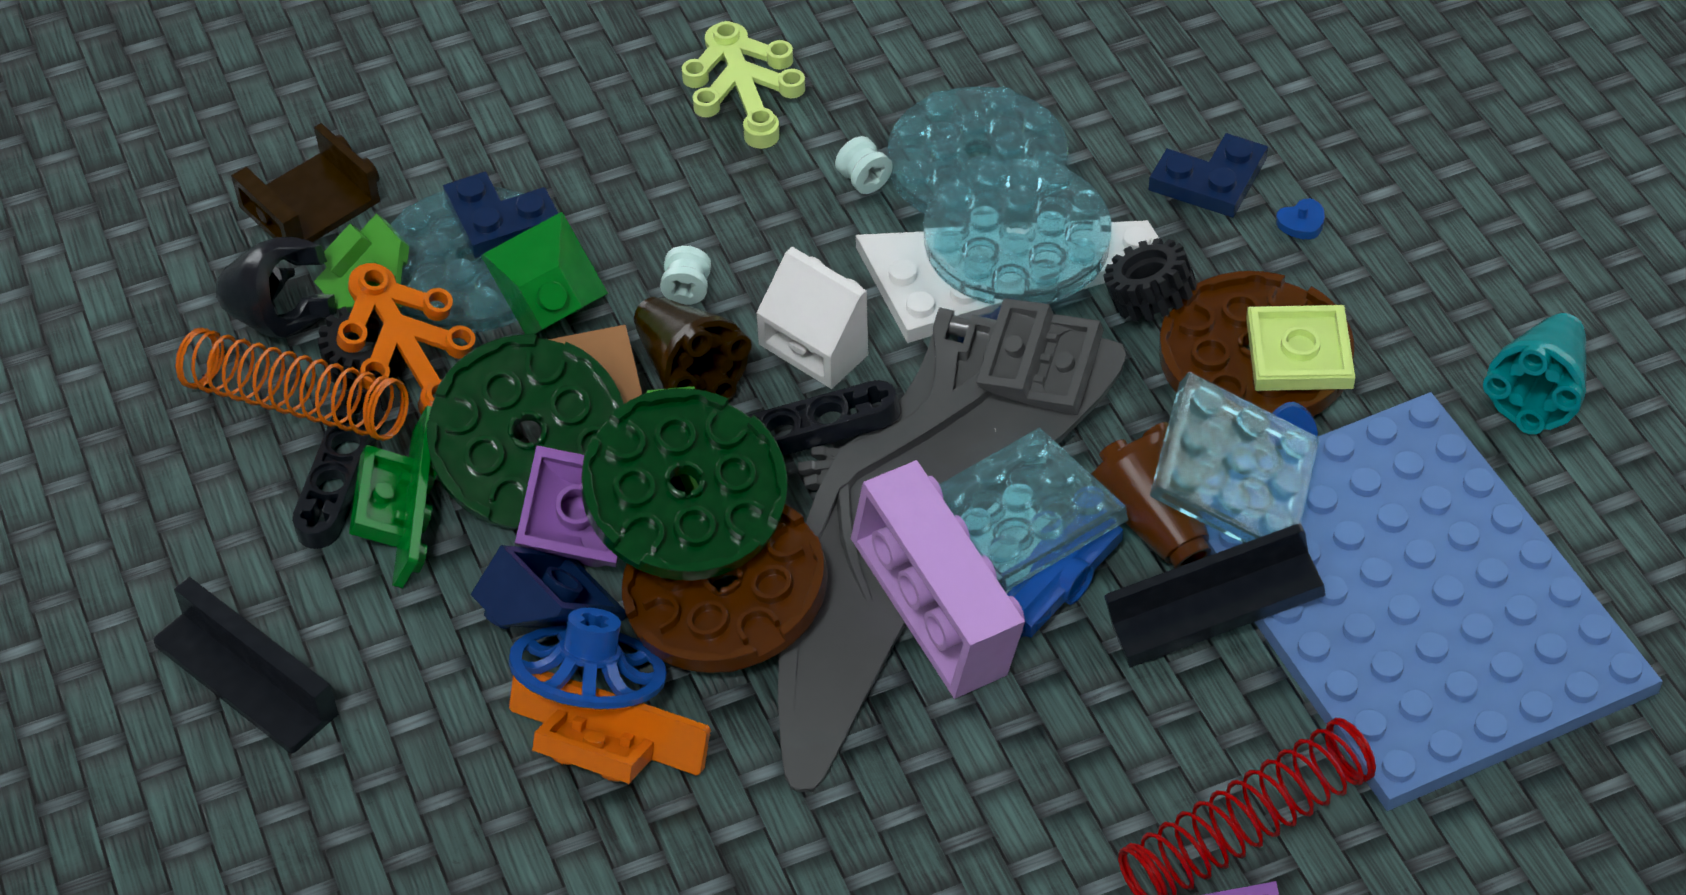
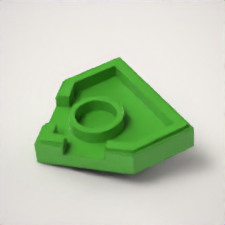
[314,213,409,312]

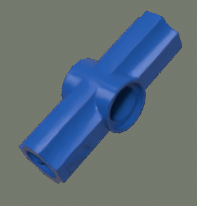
[1007,507,1123,639]

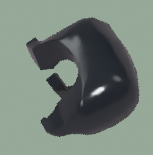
[216,237,336,339]

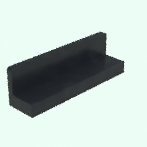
[1104,523,1326,668]
[153,576,339,753]

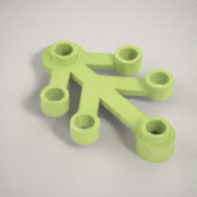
[682,21,805,149]

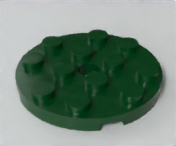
[427,334,624,530]
[581,388,787,580]

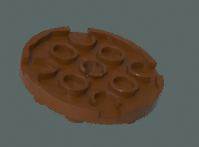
[1159,271,1354,430]
[622,504,828,673]

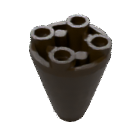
[634,297,752,402]

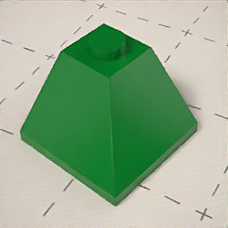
[481,212,608,335]

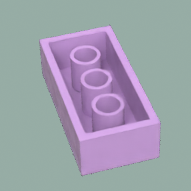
[851,460,1025,699]

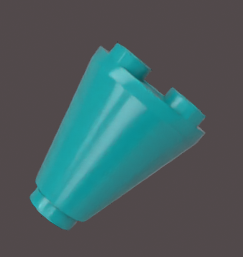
[1483,313,1586,435]

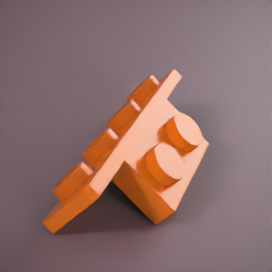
[509,671,711,784]

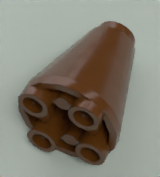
[1089,422,1211,568]

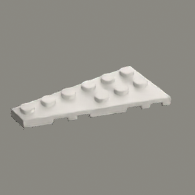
[856,220,1159,343]

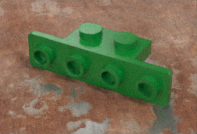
[349,405,436,588]

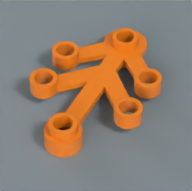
[336,263,476,415]

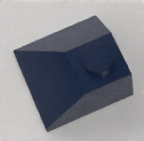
[470,545,626,629]

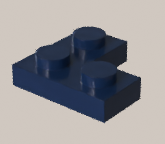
[1148,133,1268,218]
[442,171,558,258]

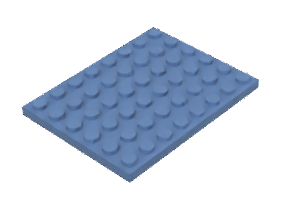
[1195,392,1663,811]

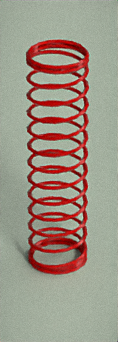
[1118,718,1376,895]

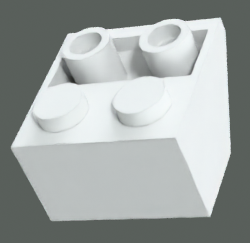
[757,247,868,389]

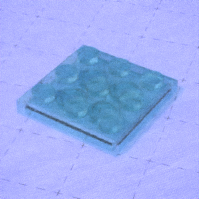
[1150,372,1320,543]
[939,427,1128,592]

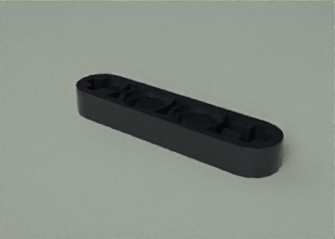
[748,380,900,456]
[292,387,384,549]

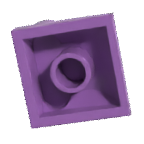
[515,446,618,567]

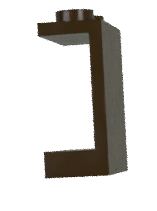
[231,123,381,242]

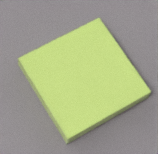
[1246,305,1355,391]

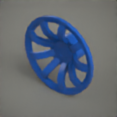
[508,608,667,709]

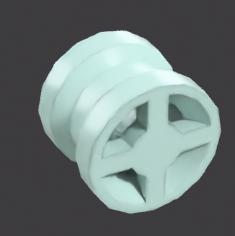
[835,136,893,194]
[660,246,711,305]

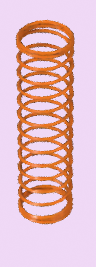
[175,327,409,441]

